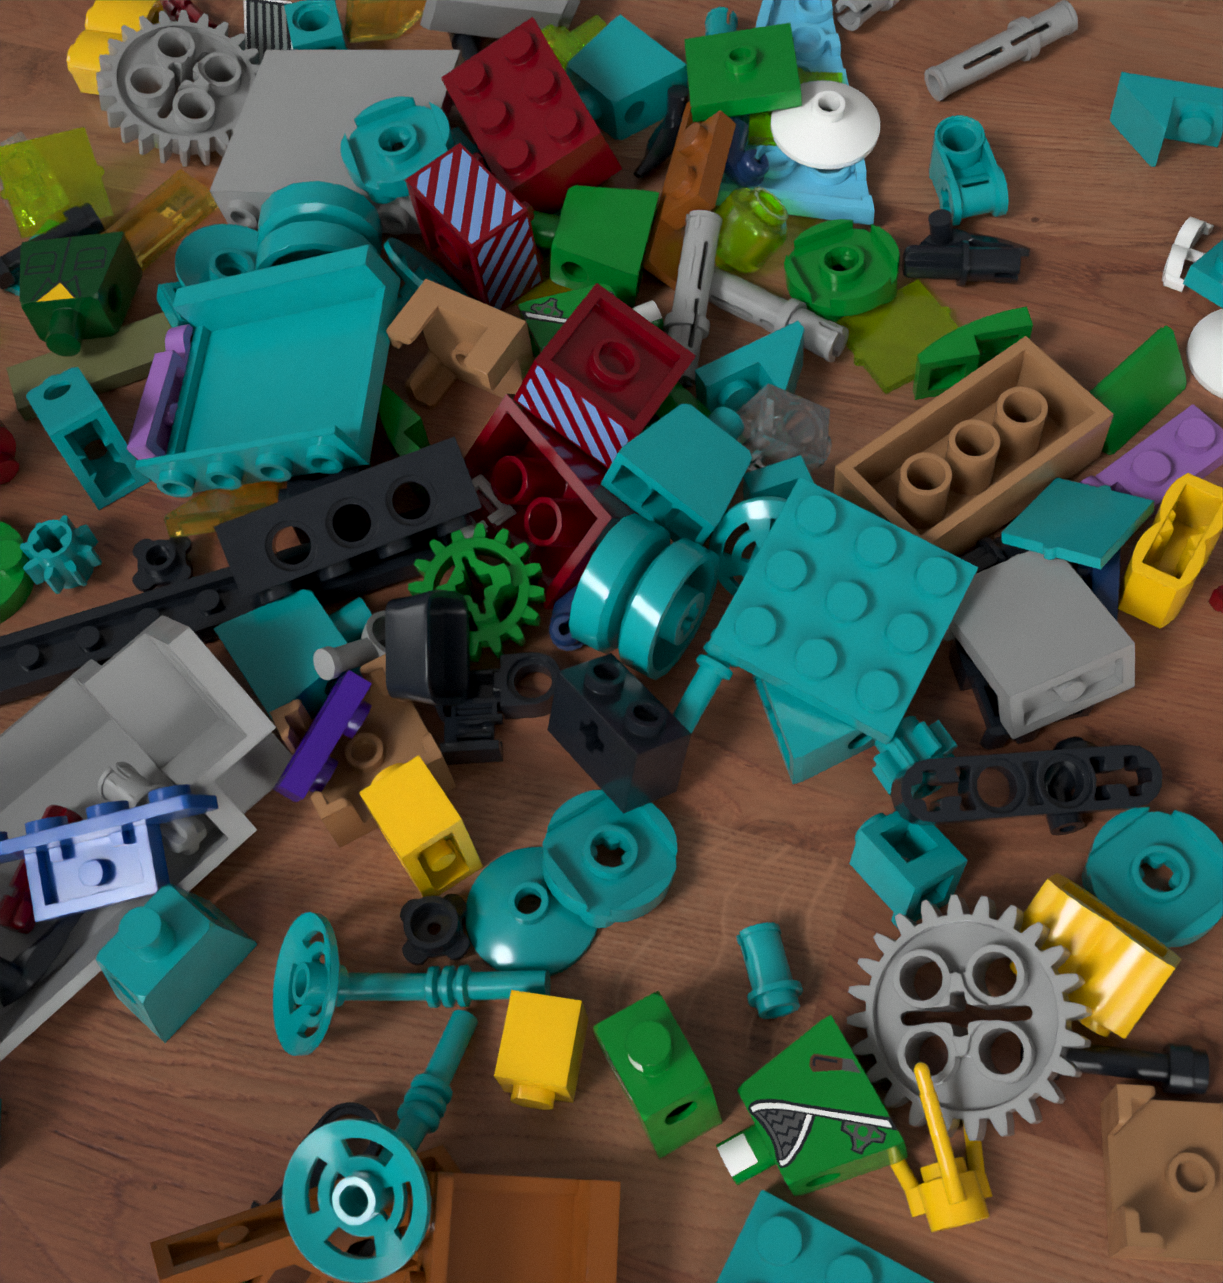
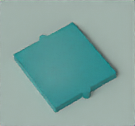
[1001,478,1154,570]

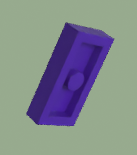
[273,670,372,802]

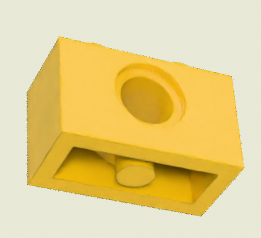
[359,755,483,897]

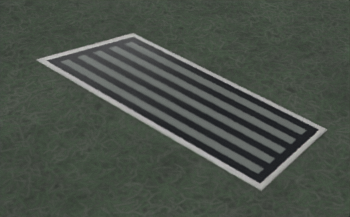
[244,0,293,64]

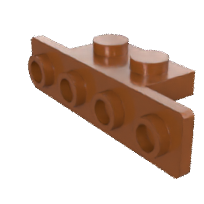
[642,101,736,291]

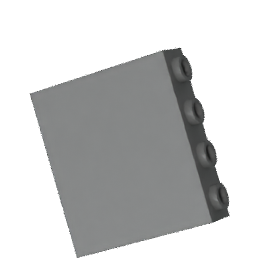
[210,50,464,235]

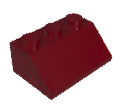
[464,394,639,609]

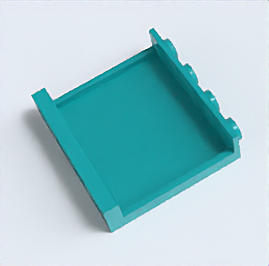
[135,244,401,498]

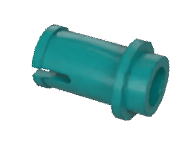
[736,922,803,1019]

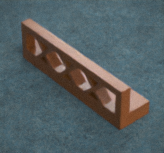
[150,1145,462,1283]

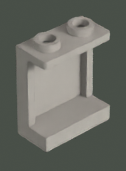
[943,551,1135,739]

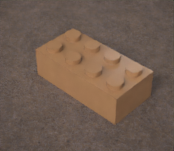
[833,336,1114,557]

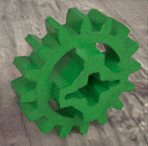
[408,523,546,662]

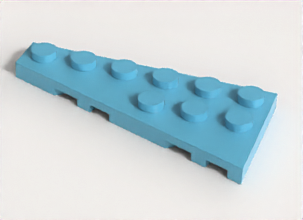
[715,0,875,225]

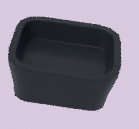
[385,589,470,706]

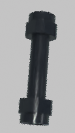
[0,202,106,291]
[1020,1042,1209,1095]

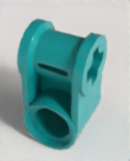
[929,115,1009,226]

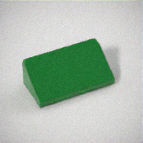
[1089,325,1187,455]

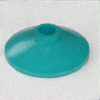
[175,224,258,287]
[465,847,598,977]

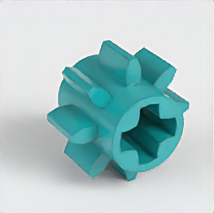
[20,515,102,594]
[871,716,958,799]

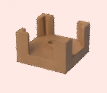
[386,279,534,430]
[269,654,456,848]
[1100,1084,1223,1266]

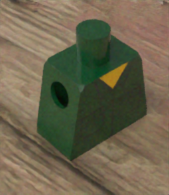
[19,231,143,357]

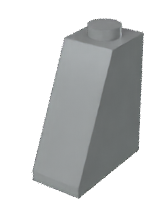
[420,0,581,44]

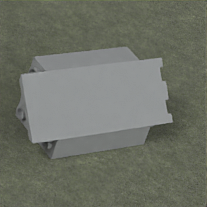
[0,615,292,1061]

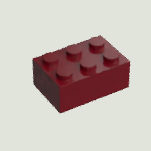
[441,17,622,214]

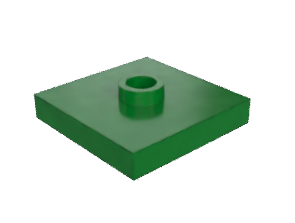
[684,23,802,122]

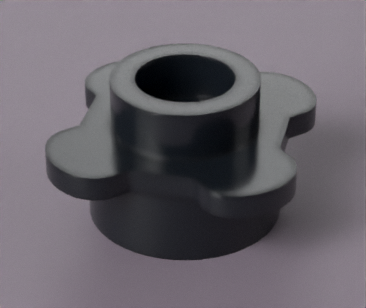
[132,533,193,592]
[400,894,470,966]

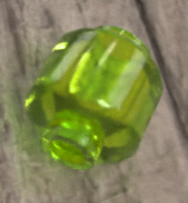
[714,186,788,273]

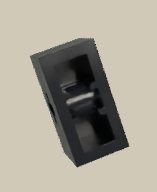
[547,653,691,814]

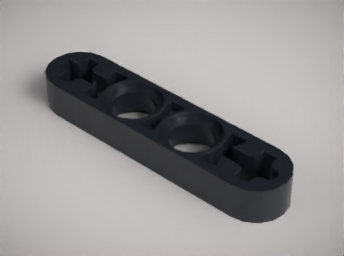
[891,745,1163,825]

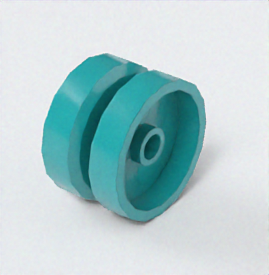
[255,181,382,270]
[569,513,720,680]

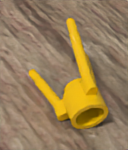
[890,1062,993,1233]

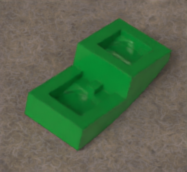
[913,306,1033,400]
[378,384,430,506]

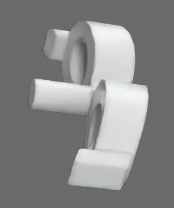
[1162,217,1214,292]

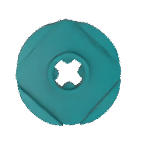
[340,96,455,204]
[541,790,678,928]
[1081,807,1223,947]

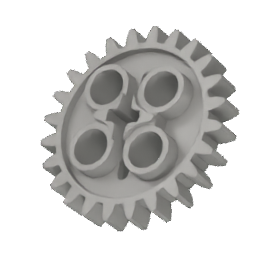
[96,10,260,167]
[847,894,1092,1141]

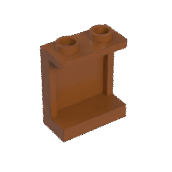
[403,1171,621,1283]

